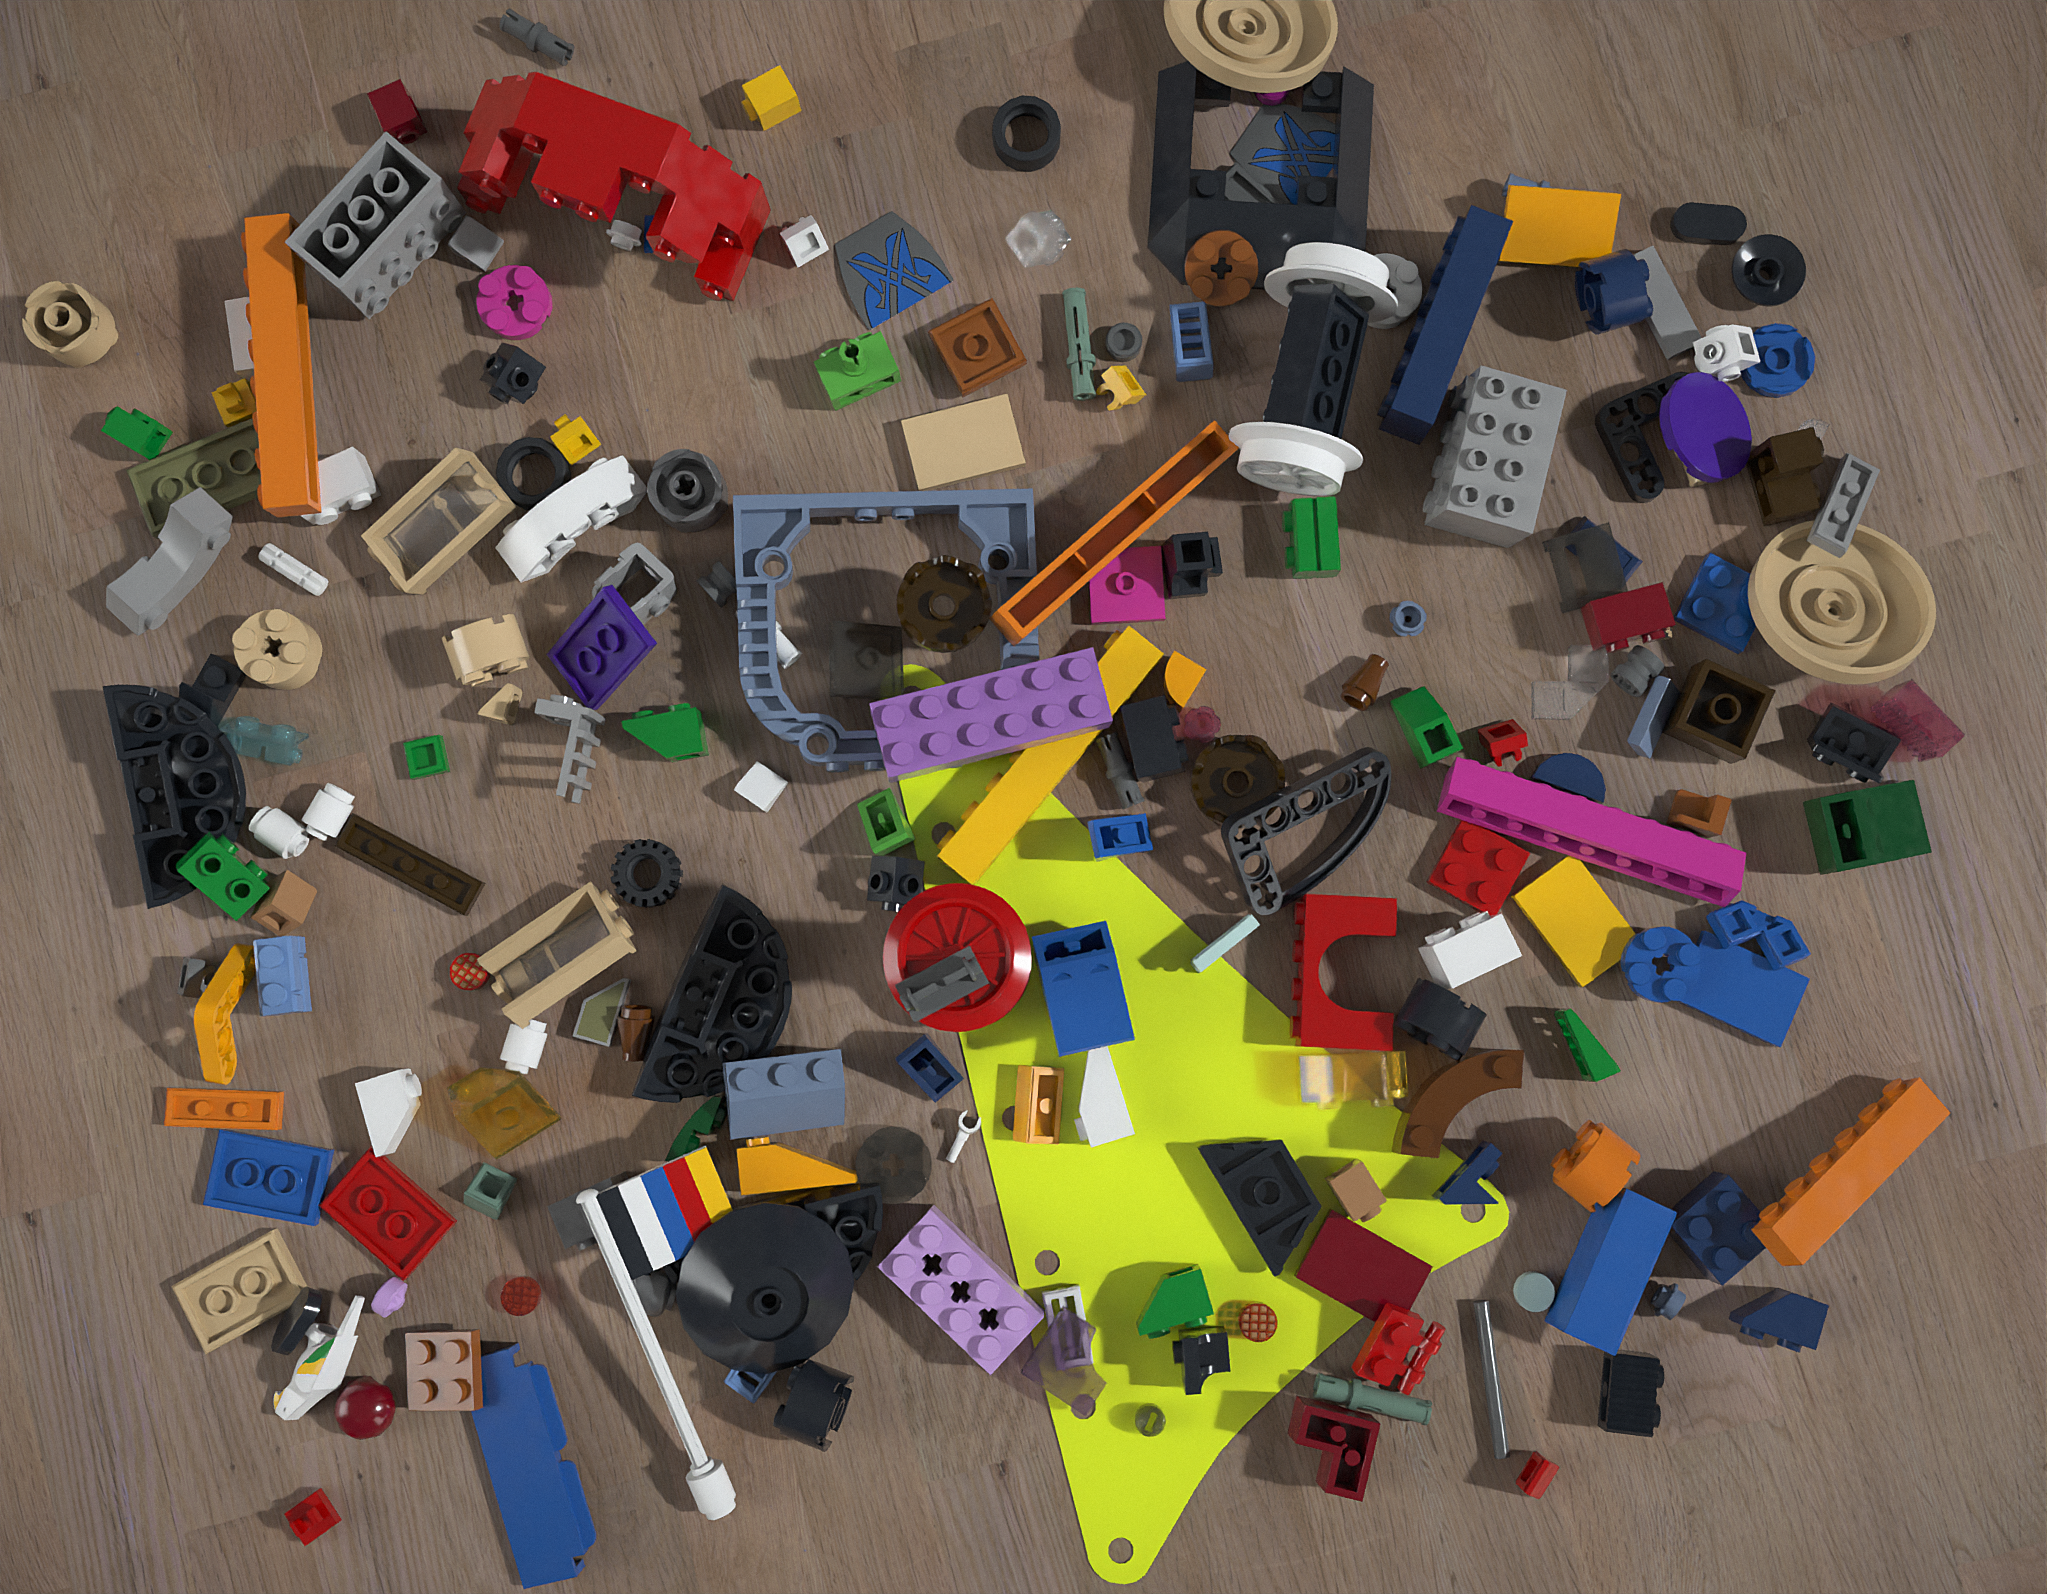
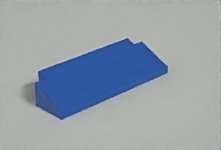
[471,1343,597,1589]

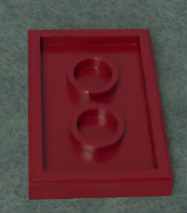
[1294,1208,1433,1323]

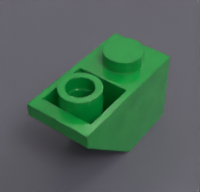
[1389,686,1463,769]
[622,703,709,762]
[1136,1264,1214,1339]

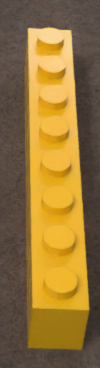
[937,626,1164,885]

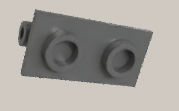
[895,946,989,1023]

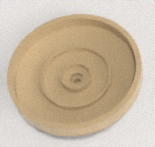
[1164,0,1338,93]
[1748,520,1936,684]

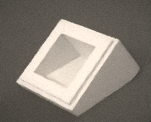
[734,761,788,813]

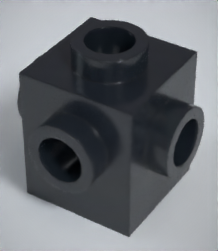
[480,343,546,405]
[867,856,925,912]

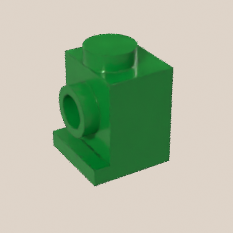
[101,406,173,460]

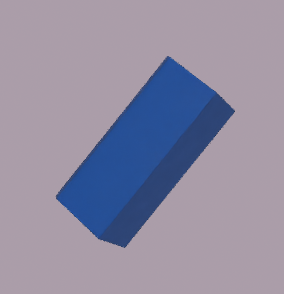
[1544,1187,1677,1356]

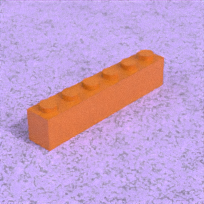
[1751,1077,1950,1266]

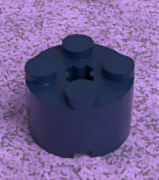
[1575,249,1653,335]

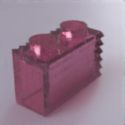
[1871,679,1965,762]

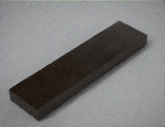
[334,813,486,916]

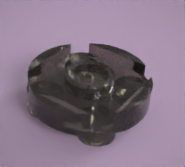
[856,1126,932,1204]

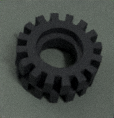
[611,839,683,908]

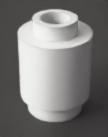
[302,783,355,841]
[249,806,309,859]
[500,1019,548,1074]

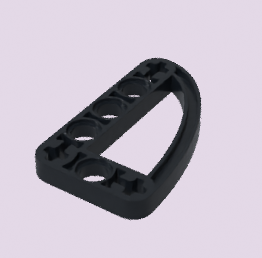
[1221,747,1391,915]

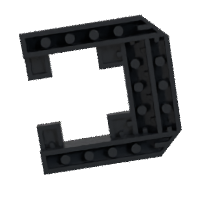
[1148,61,1374,290]

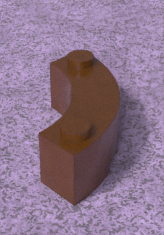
[1392,1049,1524,1158]

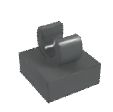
[177,957,219,998]

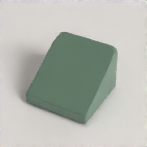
[464,1162,517,1220]

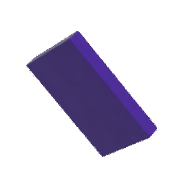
[546,585,657,710]

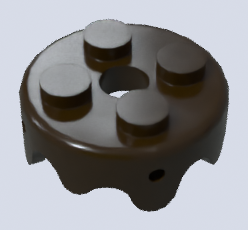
[896,555,992,653]
[1190,735,1285,829]

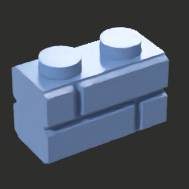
[253,936,312,1016]

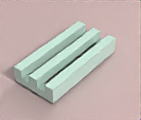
[1190,914,1260,973]

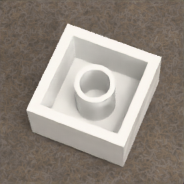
[1418,911,1522,989]

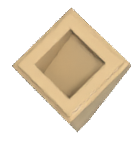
[477,683,523,725]

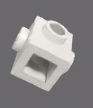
[1693,324,1760,382]

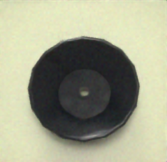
[676,1202,855,1374]

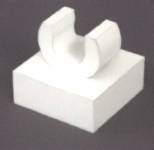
[780,215,829,267]

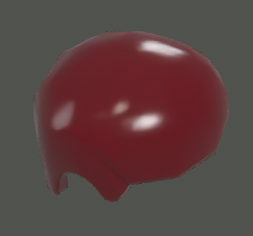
[334,1376,396,1440]

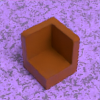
[1666,789,1732,838]

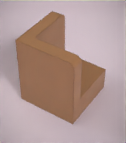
[250,870,317,937]

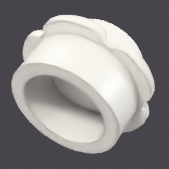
[606,220,642,251]

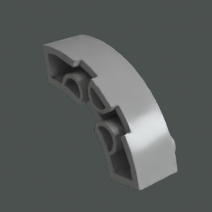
[106,487,232,636]

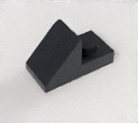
[179,653,247,727]

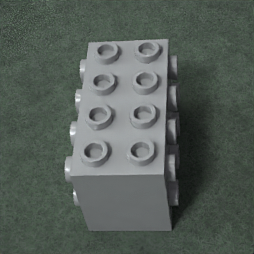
[285,132,466,319]
[1423,365,1567,548]

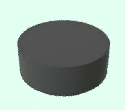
[1105,322,1142,362]

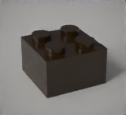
[1662,659,1776,764]

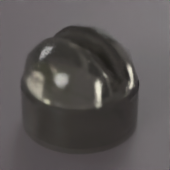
[1134,1403,1166,1437]

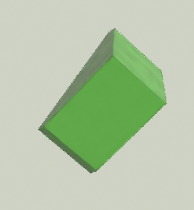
[857,788,916,856]

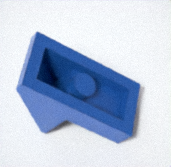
[1087,813,1153,862]

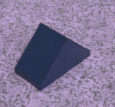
[895,1033,964,1103]

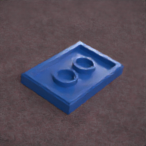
[1677,931,1810,1048]
[203,1129,335,1226]

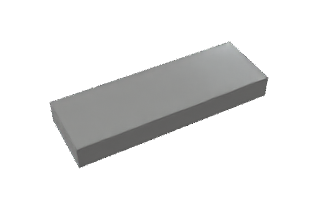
[1634,246,1702,360]
[1806,453,1880,558]

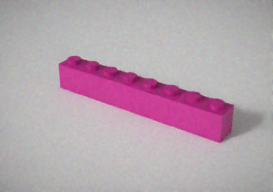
[1437,757,1746,907]

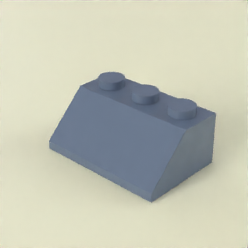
[722,1049,845,1139]

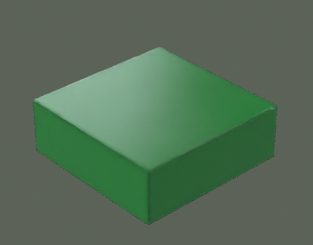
[403,735,450,780]

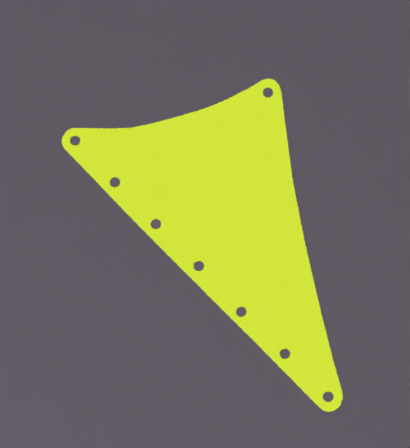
[878,664,1510,1584]

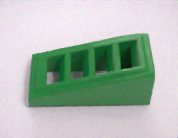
[1554,1008,1621,1082]

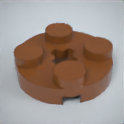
[1184,230,1258,306]

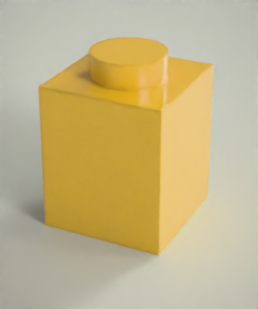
[741,65,801,131]

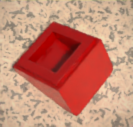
[1516,1451,1559,1499]

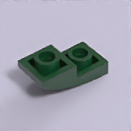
[665,1095,727,1162]

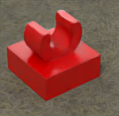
[1478,719,1528,767]
[284,1488,342,1546]

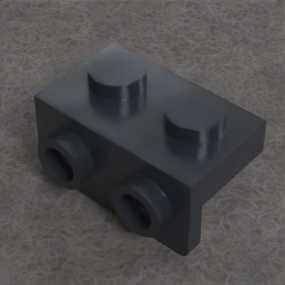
[1807,702,1902,784]

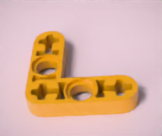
[194,943,256,1085]

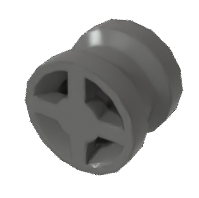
[696,561,737,608]

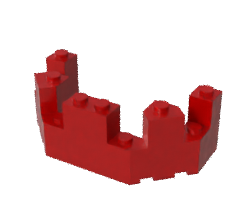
[457,72,771,301]

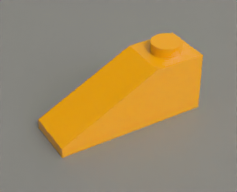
[737,1136,859,1195]

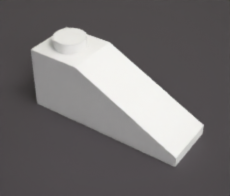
[1074,1046,1135,1148]

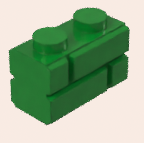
[1282,496,1341,579]

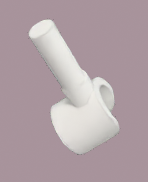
[946,1110,981,1163]

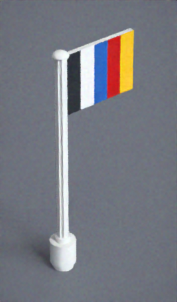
[576,1145,736,1520]

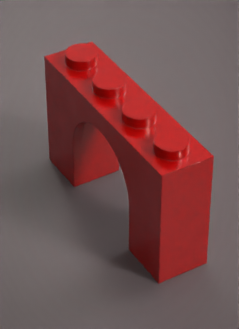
[1290,894,1397,1051]

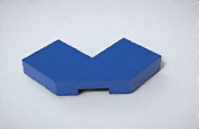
[1706,900,1811,971]

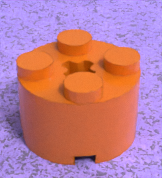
[1550,1120,1641,1213]

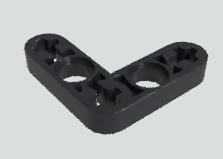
[1595,372,1690,503]

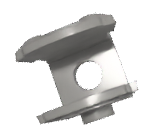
[592,543,677,625]

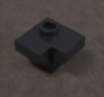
[1161,531,1223,599]
[1172,1326,1231,1395]

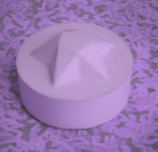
[371,1277,407,1318]

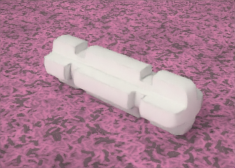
[258,543,328,596]

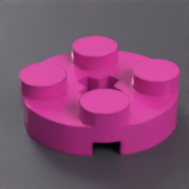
[476,265,552,340]

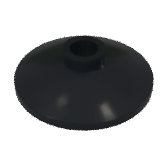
[1731,234,1806,307]

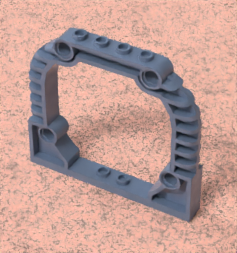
[733,488,1039,772]

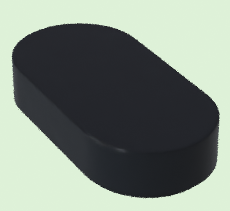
[1670,202,1747,245]
[271,1286,322,1355]

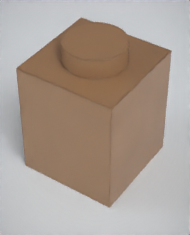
[1324,1158,1387,1222]

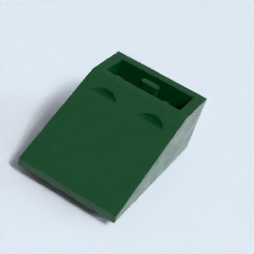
[1803,780,1932,875]

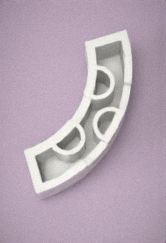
[495,455,647,583]

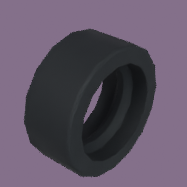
[992,95,1061,172]
[496,437,572,511]

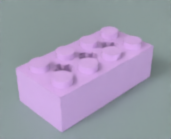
[877,1205,1045,1375]

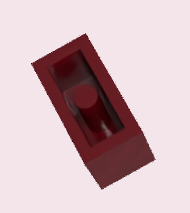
[1581,582,1676,654]

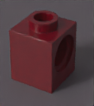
[367,79,428,145]

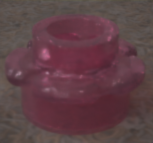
[1184,706,1221,743]

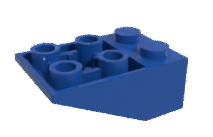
[1032,921,1135,1057]

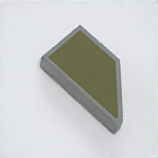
[573,978,632,1047]

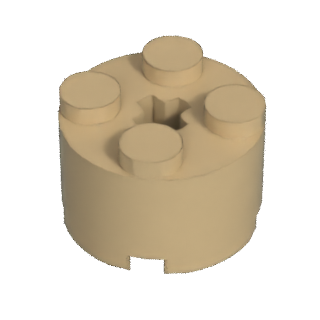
[22,281,118,368]
[232,609,322,690]
[442,614,530,687]

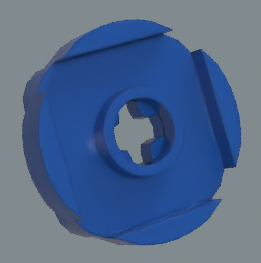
[1621,926,1702,1003]

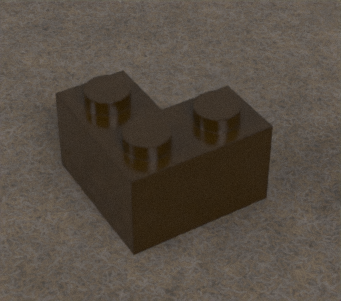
[1746,427,1824,527]

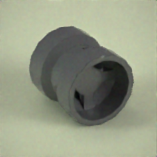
[1610,645,1665,698]

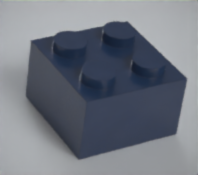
[1668,1171,1766,1286]

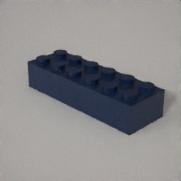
[1377,205,1513,445]

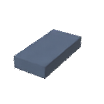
[1627,675,1680,759]

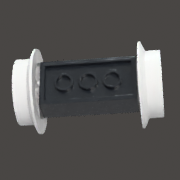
[1229,242,1398,496]

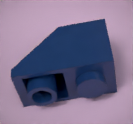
[1729,1288,1829,1353]

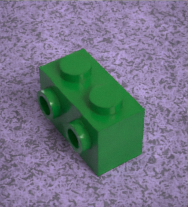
[176,832,270,921]

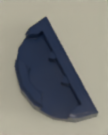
[1530,753,1606,804]

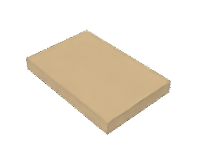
[901,394,1026,491]
[171,1229,307,1354]

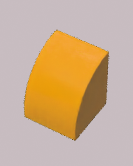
[1163,650,1206,713]

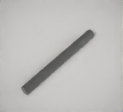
[1473,1300,1510,1459]

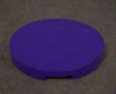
[1660,372,1752,483]

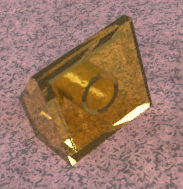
[447,1067,561,1160]

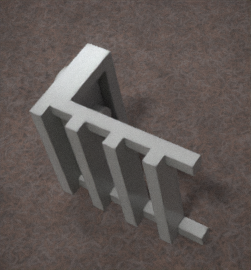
[534,694,606,804]

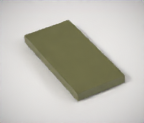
[126,418,261,539]

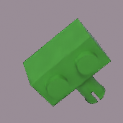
[814,331,901,411]

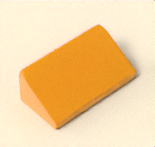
[1013,1065,1064,1145]

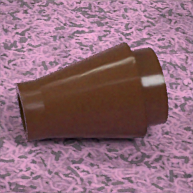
[1340,654,1389,711]
[617,1004,655,1062]

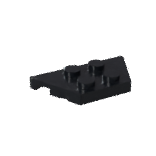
[1197,1139,1322,1277]

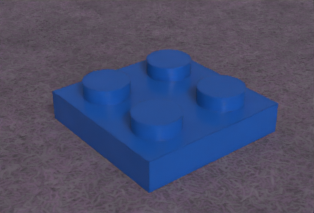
[1673,553,1756,654]

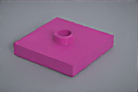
[1089,546,1166,625]

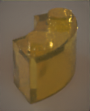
[1299,1051,1408,1110]

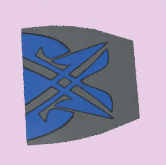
[1230,104,1335,205]
[835,211,954,330]

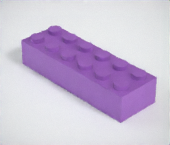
[869,647,1113,783]

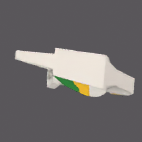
[273,1296,365,1420]

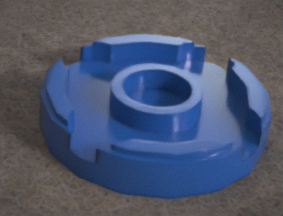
[1740,323,1815,398]

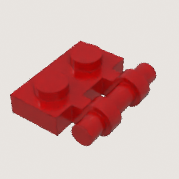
[1351,1302,1446,1395]

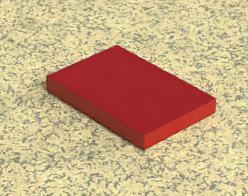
[319,1147,457,1281]

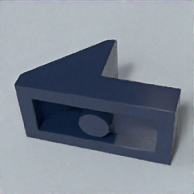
[1432,1140,1503,1205]

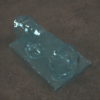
[220,716,309,766]

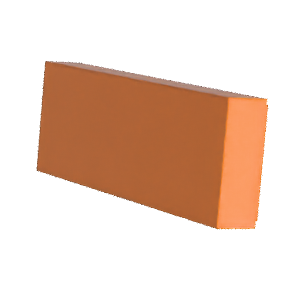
[164,1088,284,1130]

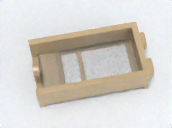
[361,448,517,595]
[477,881,637,1029]

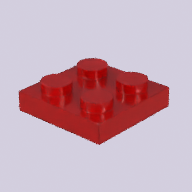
[1426,819,1530,916]

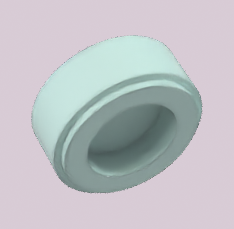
[1513,1271,1555,1312]

